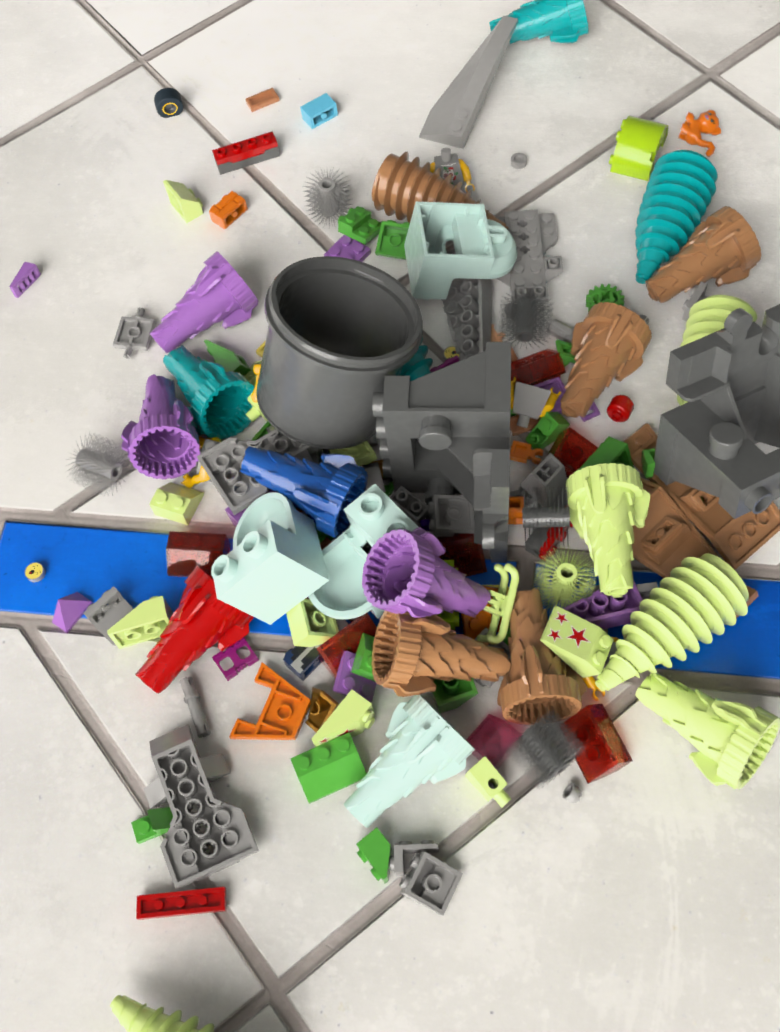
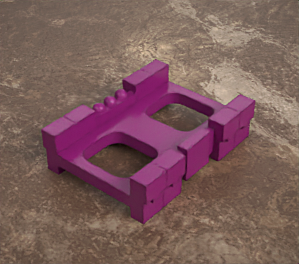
[212,638,259,681]

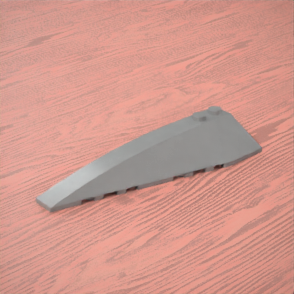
[419,16,518,149]
[441,249,492,361]

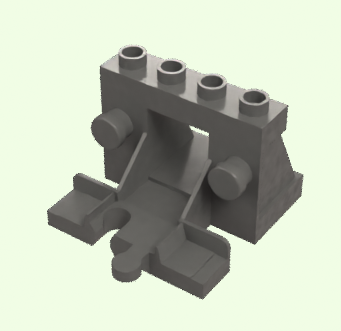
[654,304,780,519]
[372,342,511,563]

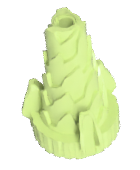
[565,463,650,598]
[635,673,780,789]

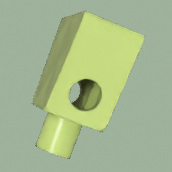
[465,756,511,807]

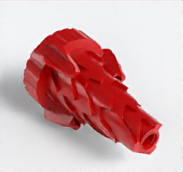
[135,566,254,694]

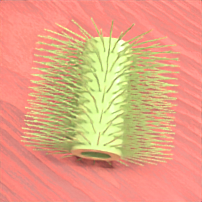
[533,547,598,613]

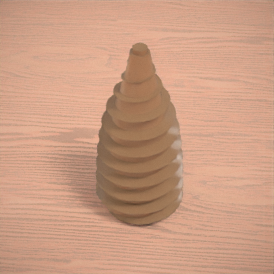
[372,152,509,230]

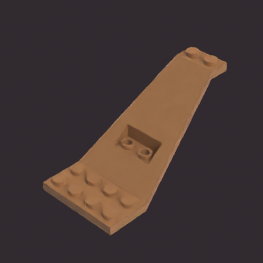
[623,423,780,570]
[632,477,758,619]

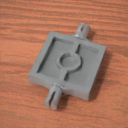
[113,307,156,359]

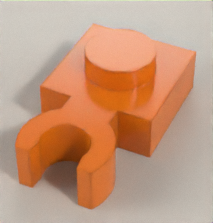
[510,440,544,465]

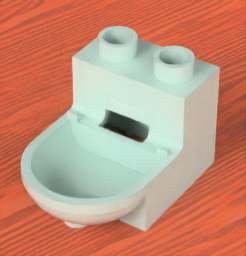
[404,201,517,300]
[308,484,419,619]
[211,492,329,625]

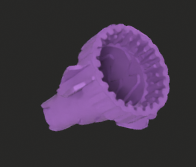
[150,251,259,353]
[121,374,200,479]
[362,527,491,618]

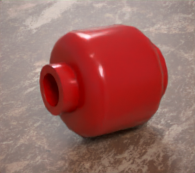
[607,395,634,423]

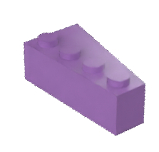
[563,580,642,630]

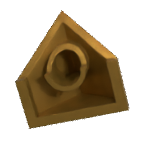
[305,687,339,733]

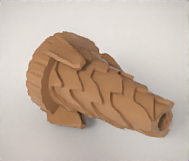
[645,206,761,303]
[560,302,652,418]
[497,588,586,725]
[372,611,511,697]

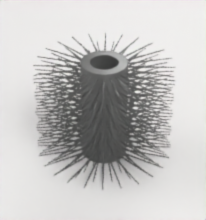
[497,289,553,349]
[522,487,570,548]
[506,711,586,788]

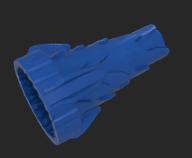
[240,446,368,539]

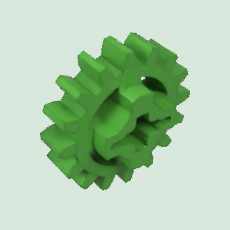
[586,284,625,312]

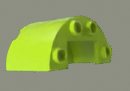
[609,116,668,181]

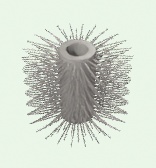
[302,167,353,229]
[66,433,131,496]

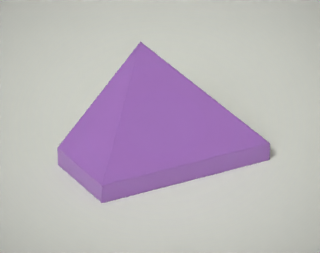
[52,592,93,633]

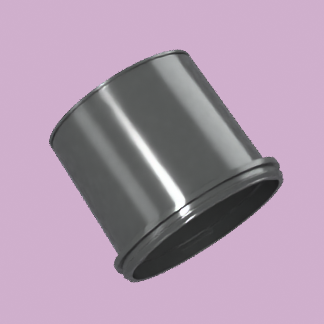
[256,256,423,449]

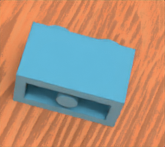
[300,93,338,129]

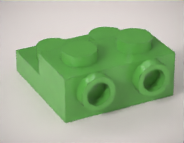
[338,206,381,245]
[375,220,410,260]

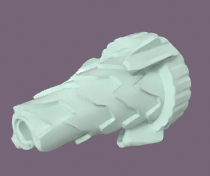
[344,695,475,828]

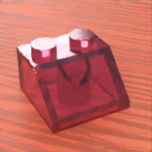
[466,714,522,770]

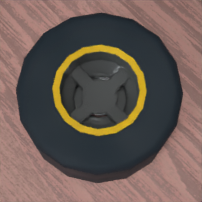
[154,88,184,118]

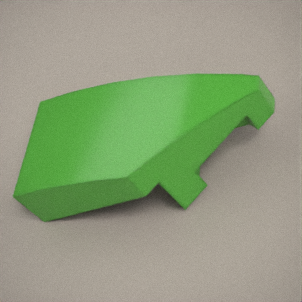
[641,448,655,478]

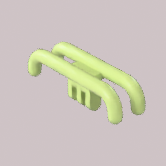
[477,563,519,644]

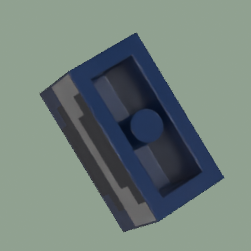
[283,643,331,681]

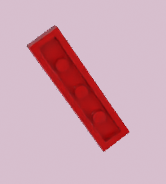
[136,887,227,920]

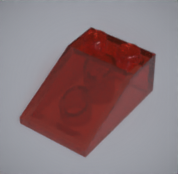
[547,427,598,478]

